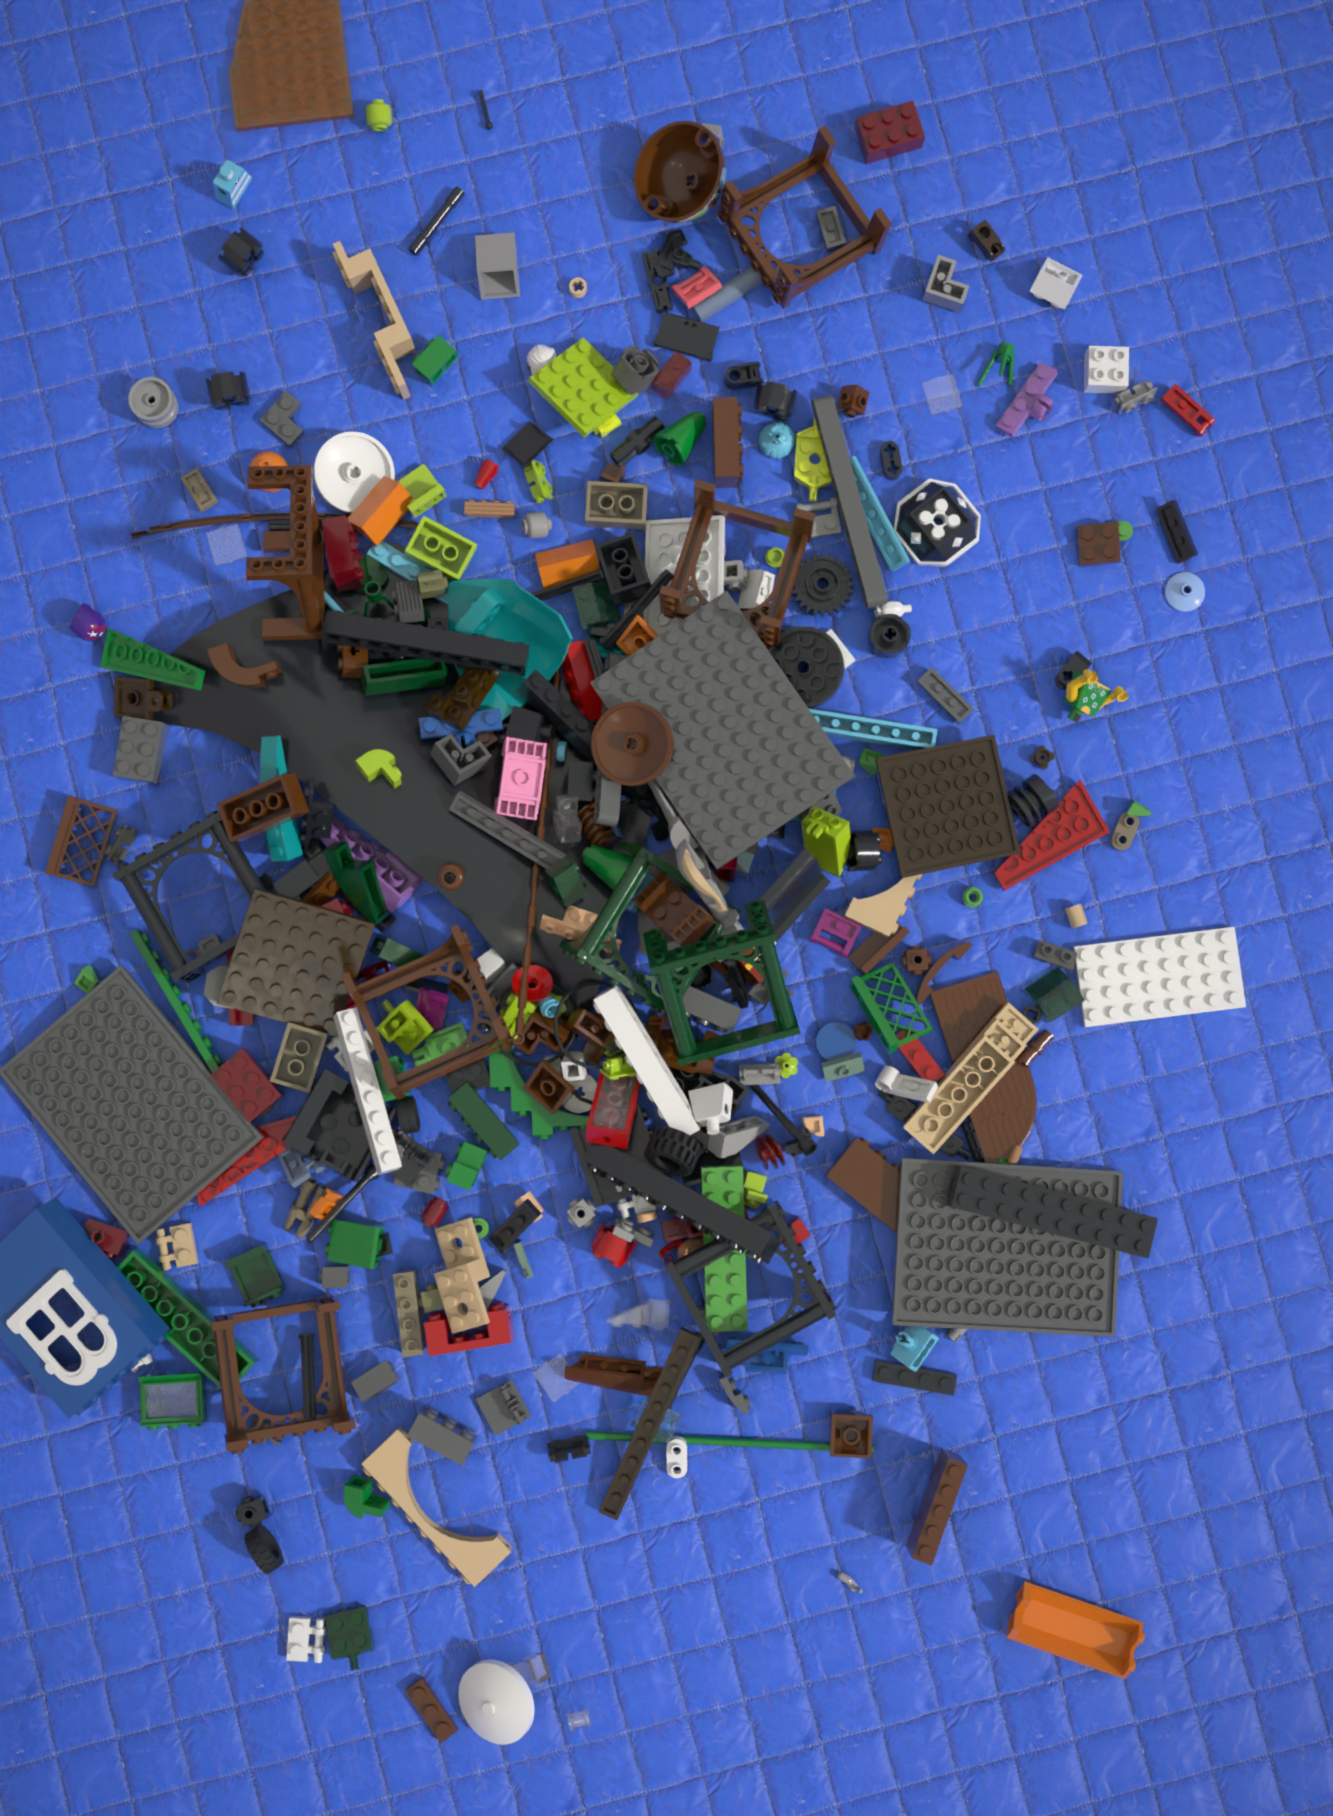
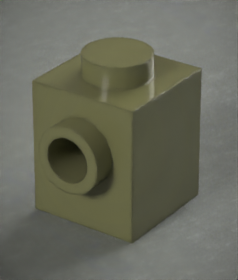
[418,1284,444,1313]

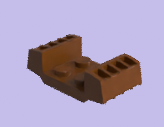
[632,871,716,947]
[644,1015,720,1074]

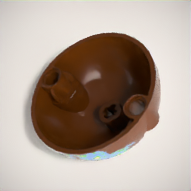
[633,121,727,223]

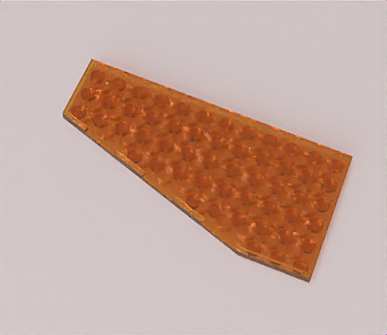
[229,0,354,132]

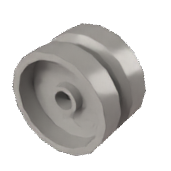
[128,377,179,428]

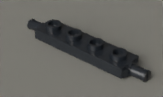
[878,1089,972,1160]

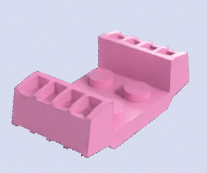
[494,737,547,820]

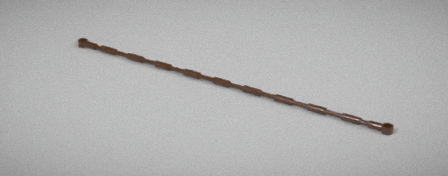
[511,664,562,1046]

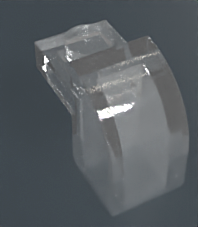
[553,794,582,844]

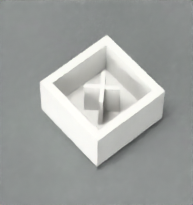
[1083,346,1129,394]

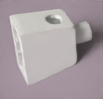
[689,1083,733,1135]

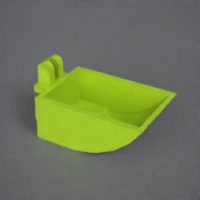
[801,806,851,878]

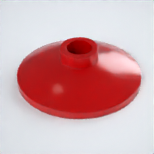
[512,965,553,1002]

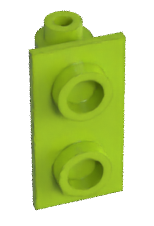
[523,460,553,503]
[600,1056,637,1080]

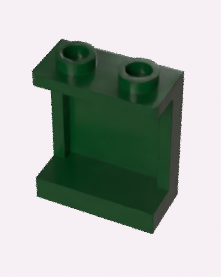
[225,1243,286,1308]

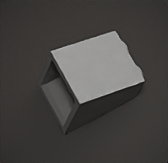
[475,232,521,300]

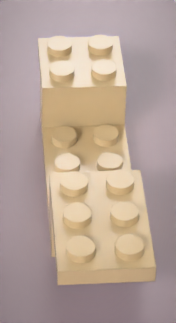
[332,241,416,400]

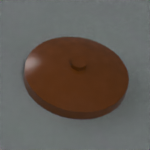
[591,702,674,786]

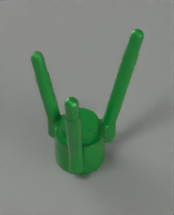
[977,342,1015,386]

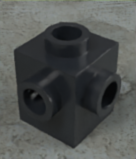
[235,1494,271,1528]

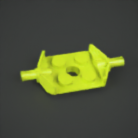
[794,418,832,502]

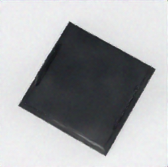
[502,421,553,467]

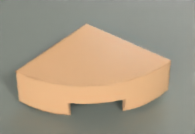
[802,1116,824,1136]

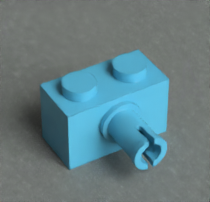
[890,1326,939,1372]

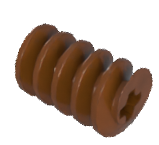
[576,803,616,847]

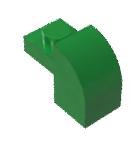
[344,1475,390,1519]

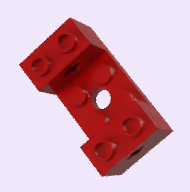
[424,1302,514,1356]

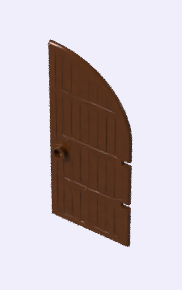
[930,971,1037,1164]

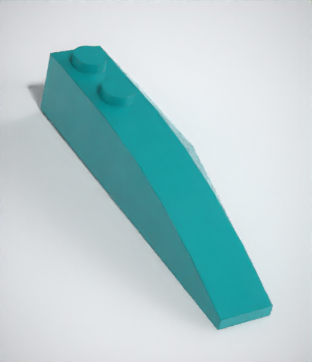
[260,735,303,861]

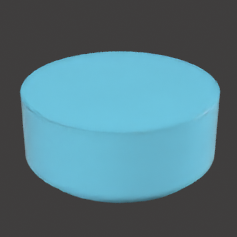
[556,741,567,762]

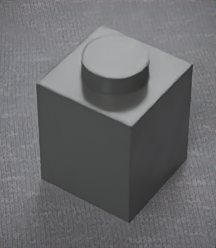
[319,1265,350,1288]

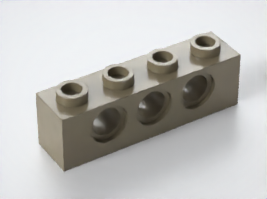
[393,1269,426,1357]

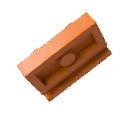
[309,1188,345,1222]

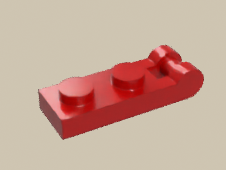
[1160,384,1215,437]

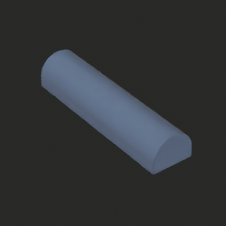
[691,266,763,322]

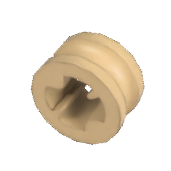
[569,277,587,298]

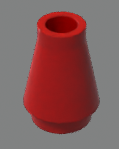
[474,458,500,490]

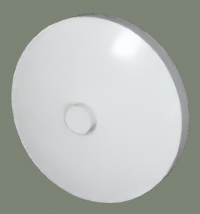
[313,432,395,514]
[458,1659,535,1745]

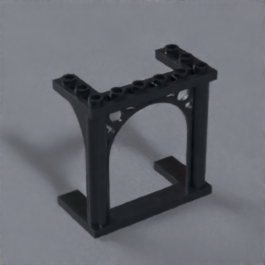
[113,811,265,983]
[663,1197,837,1377]

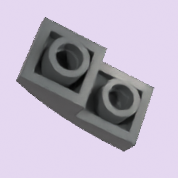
[719,1375,751,1414]

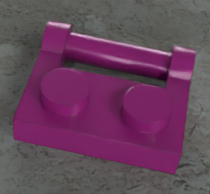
[810,908,862,958]

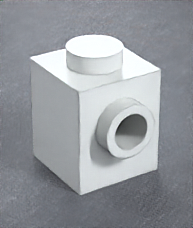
[477,948,506,984]

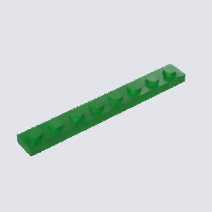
[130,930,223,1073]

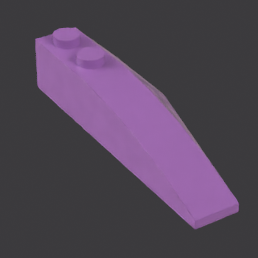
[320,817,424,913]

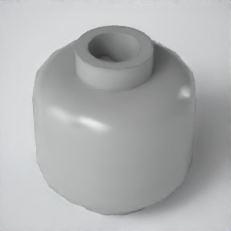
[521,512,552,539]

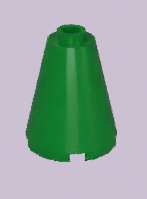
[653,411,706,466]
[582,845,634,891]

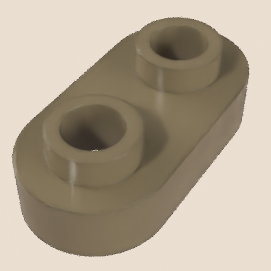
[1110,812,1139,851]

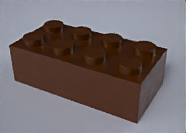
[712,397,743,488]
[216,773,309,842]

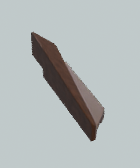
[564,1354,663,1397]

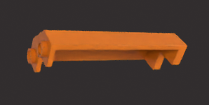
[1006,1581,1145,1679]

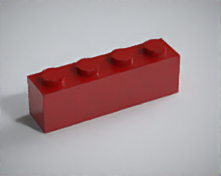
[562,640,602,723]

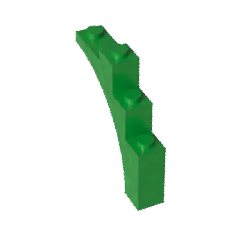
[489,1043,589,1139]

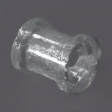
[567,1708,591,1732]

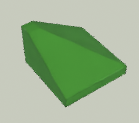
[858,748,883,776]
[1126,800,1151,816]
[74,964,99,994]

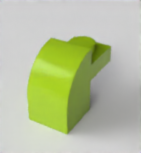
[355,749,402,788]
[743,1170,768,1208]

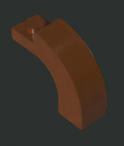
[207,643,282,688]

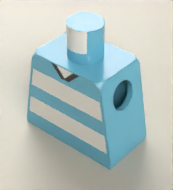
[213,160,253,210]

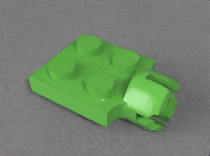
[412,1022,469,1067]

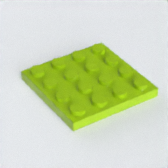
[528,337,639,438]

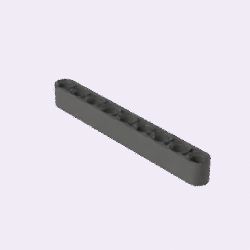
[594,652,629,827]

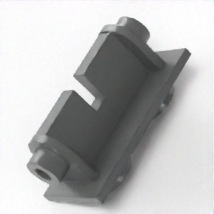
[104,823,138,866]
[1032,940,1077,971]

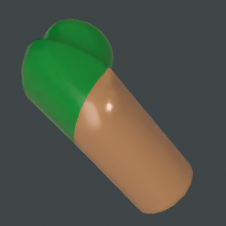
[997,1145,1023,1165]

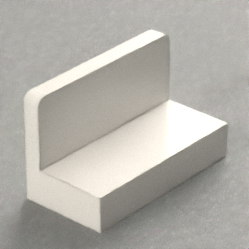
[738,569,775,610]

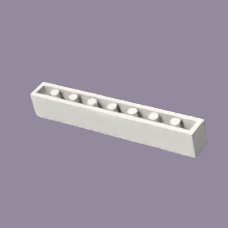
[593,985,701,1135]
[333,1007,402,1175]

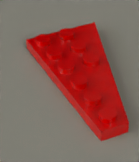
[993,780,1110,891]
[197,1116,296,1207]

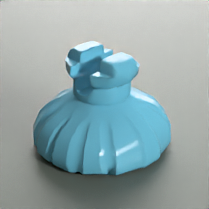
[758,422,796,459]

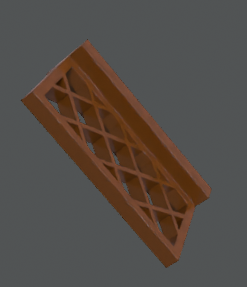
[45,795,118,887]

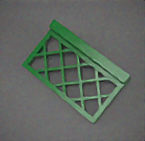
[849,962,933,1054]

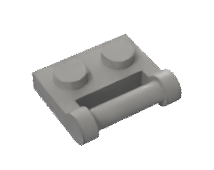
[796,498,841,539]

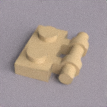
[155,1223,199,1271]

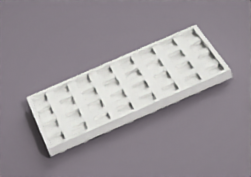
[1073,927,1246,1027]

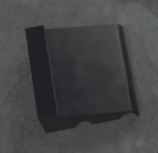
[746,848,830,942]
[281,1069,397,1182]

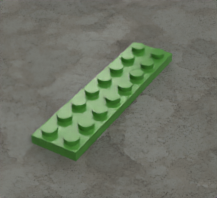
[701,1165,748,1332]

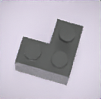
[430,734,492,786]

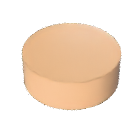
[636,1210,658,1223]

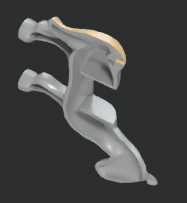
[647,779,739,928]

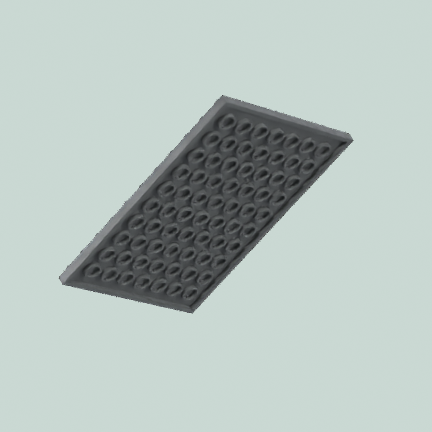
[590,591,855,870]
[0,965,264,1244]
[891,1158,1123,1337]

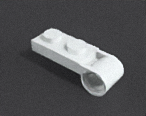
[875,1066,938,1103]

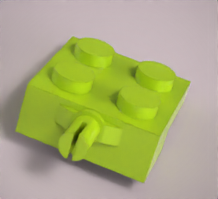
[377,999,434,1055]

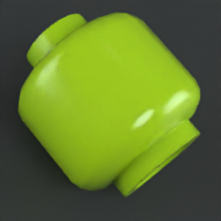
[366,99,392,131]

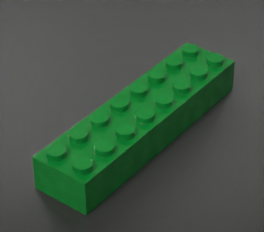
[117,1248,259,1389]

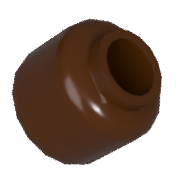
[437,862,465,890]

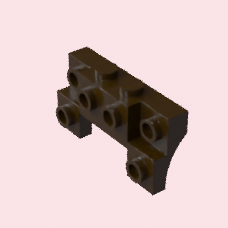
[424,665,502,731]

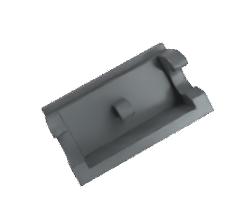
[351,1360,402,1402]

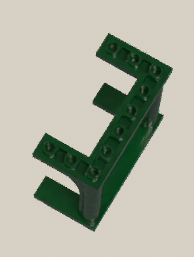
[559,841,741,1017]
[643,900,801,1066]

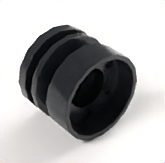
[1007,774,1059,828]

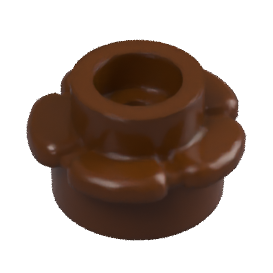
[854,1021,872,1041]

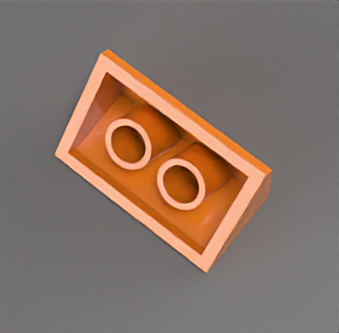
[347,476,413,547]
[535,539,600,589]
[616,615,659,656]

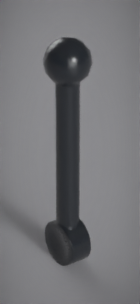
[479,90,493,130]

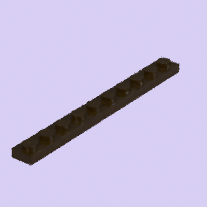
[599,1327,700,1521]

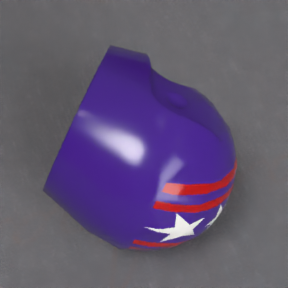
[69,603,106,641]

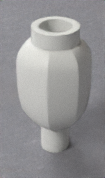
[874,601,912,618]

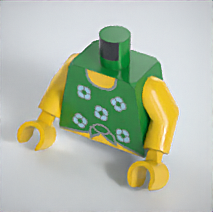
[1063,669,1128,723]

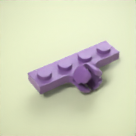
[996,362,1058,438]

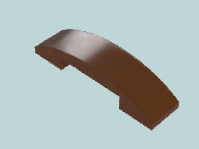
[915,942,973,1005]

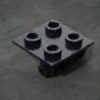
[390,1130,433,1186]

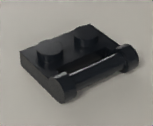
[723,959,748,1009]

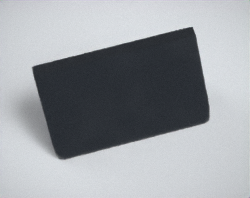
[405,978,449,995]

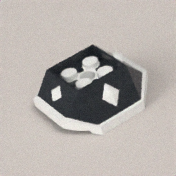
[893,479,981,567]

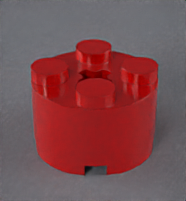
[591,1222,638,1268]

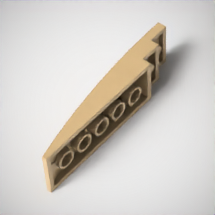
[903,1002,1039,1154]

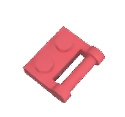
[671,266,722,308]

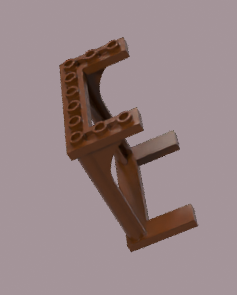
[718,125,892,309]
[246,465,325,641]
[659,479,815,647]
[341,924,512,1100]
[210,1296,356,1454]

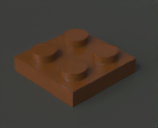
[1077,521,1121,567]

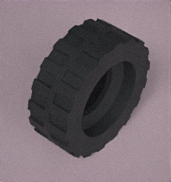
[244,1524,284,1574]

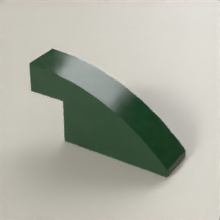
[323,841,389,925]

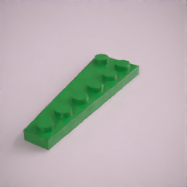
[100,628,205,691]

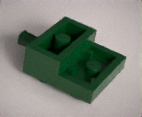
[325,1606,375,1671]

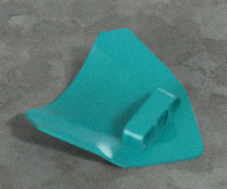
[447,579,573,722]

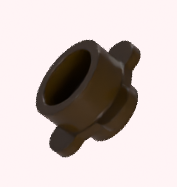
[1030,745,1054,769]

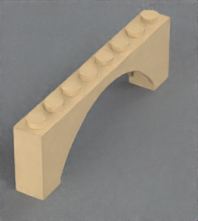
[844,874,922,938]
[362,1425,512,1587]

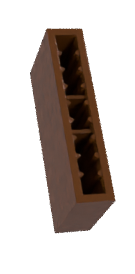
[825,1137,900,1232]
[906,1448,968,1566]

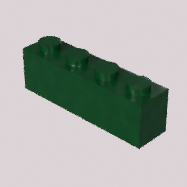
[361,658,447,696]
[448,1081,520,1161]

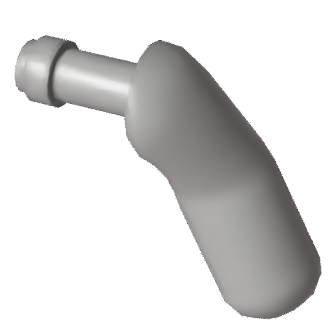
[837,1572,863,1594]

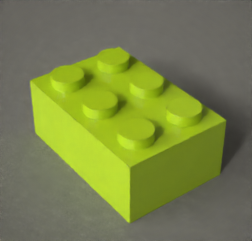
[405,516,478,581]

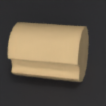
[1065,904,1088,929]

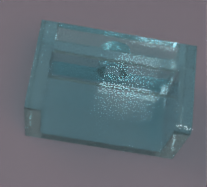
[631,1397,681,1443]

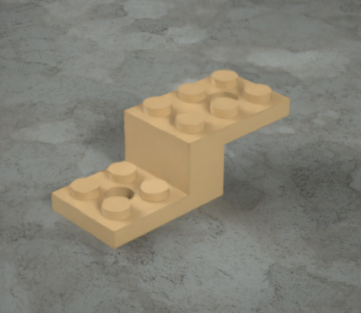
[434,1217,490,1334]

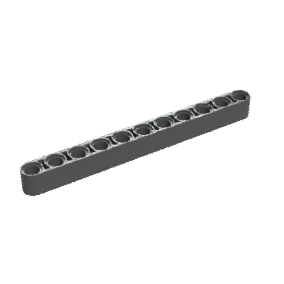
[811,394,887,609]

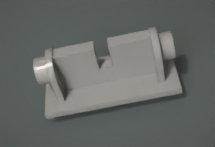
[1113,381,1157,414]
[739,1063,781,1085]

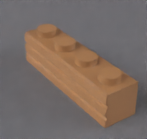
[464,500,515,519]

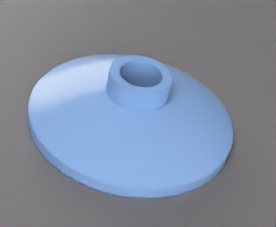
[1165,572,1205,612]

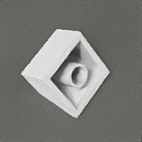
[1030,257,1083,309]

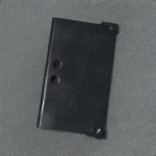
[654,312,720,362]

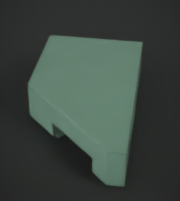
[513,1240,534,1279]

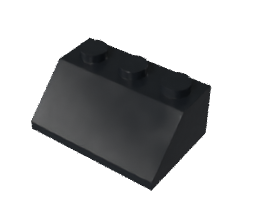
[682,1149,745,1187]

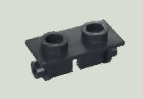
[547,1435,591,1463]

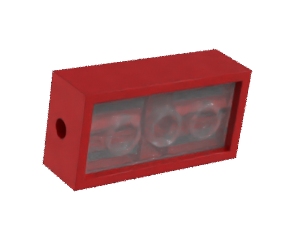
[586,1064,642,1149]

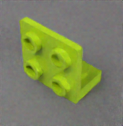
[398,464,447,519]

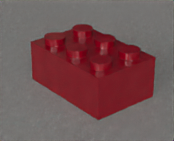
[854,101,925,164]
[322,515,365,592]
[210,1048,285,1122]

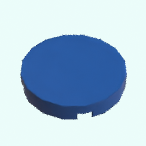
[816,1022,856,1061]

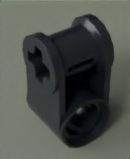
[724,362,764,390]
[1055,650,1092,689]

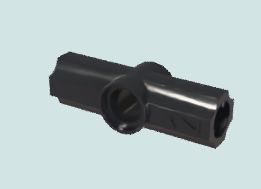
[609,416,665,468]

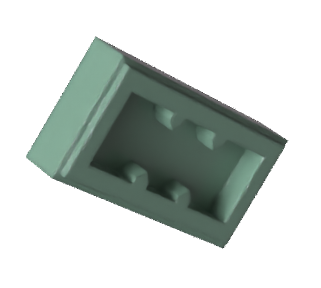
[821,1052,865,1082]

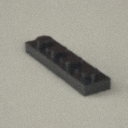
[872,1359,957,1396]

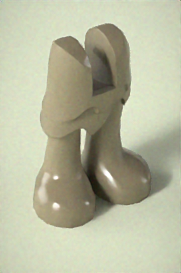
[284,1177,335,1239]

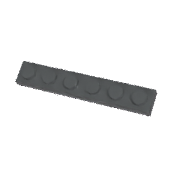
[449,791,566,869]

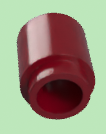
[420,1196,449,1228]

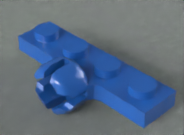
[419,708,503,748]

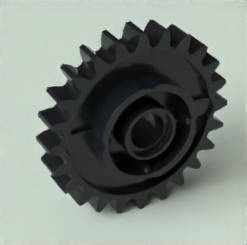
[791,552,855,618]

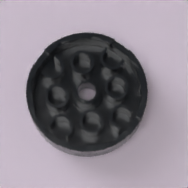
[767,626,845,709]

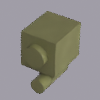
[417,570,448,599]

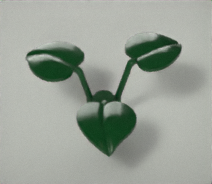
[345,554,431,625]

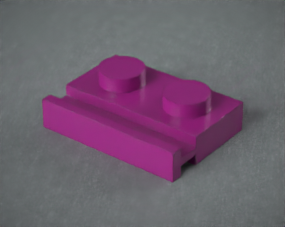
[416,987,450,1031]

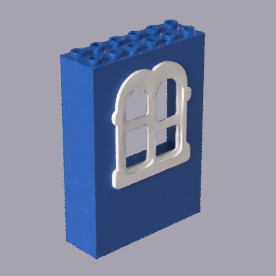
[0,1197,170,1418]

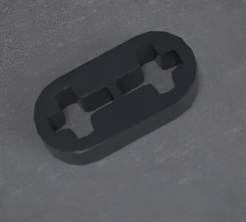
[880,441,902,480]

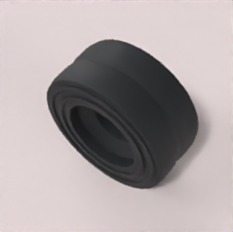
[396,1096,420,1134]

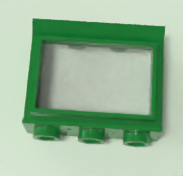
[138,1370,207,1430]

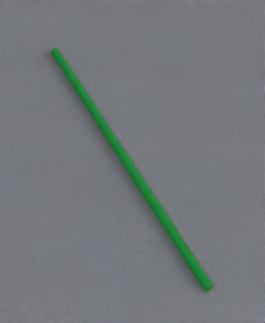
[586,1431,874,1453]

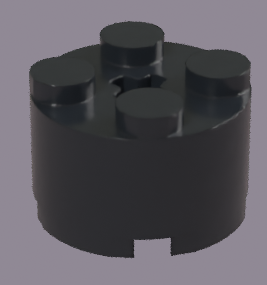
[218,227,264,277]
[206,371,251,410]
[753,381,797,421]
[868,614,911,658]
[845,830,882,872]

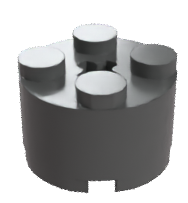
[612,346,659,395]

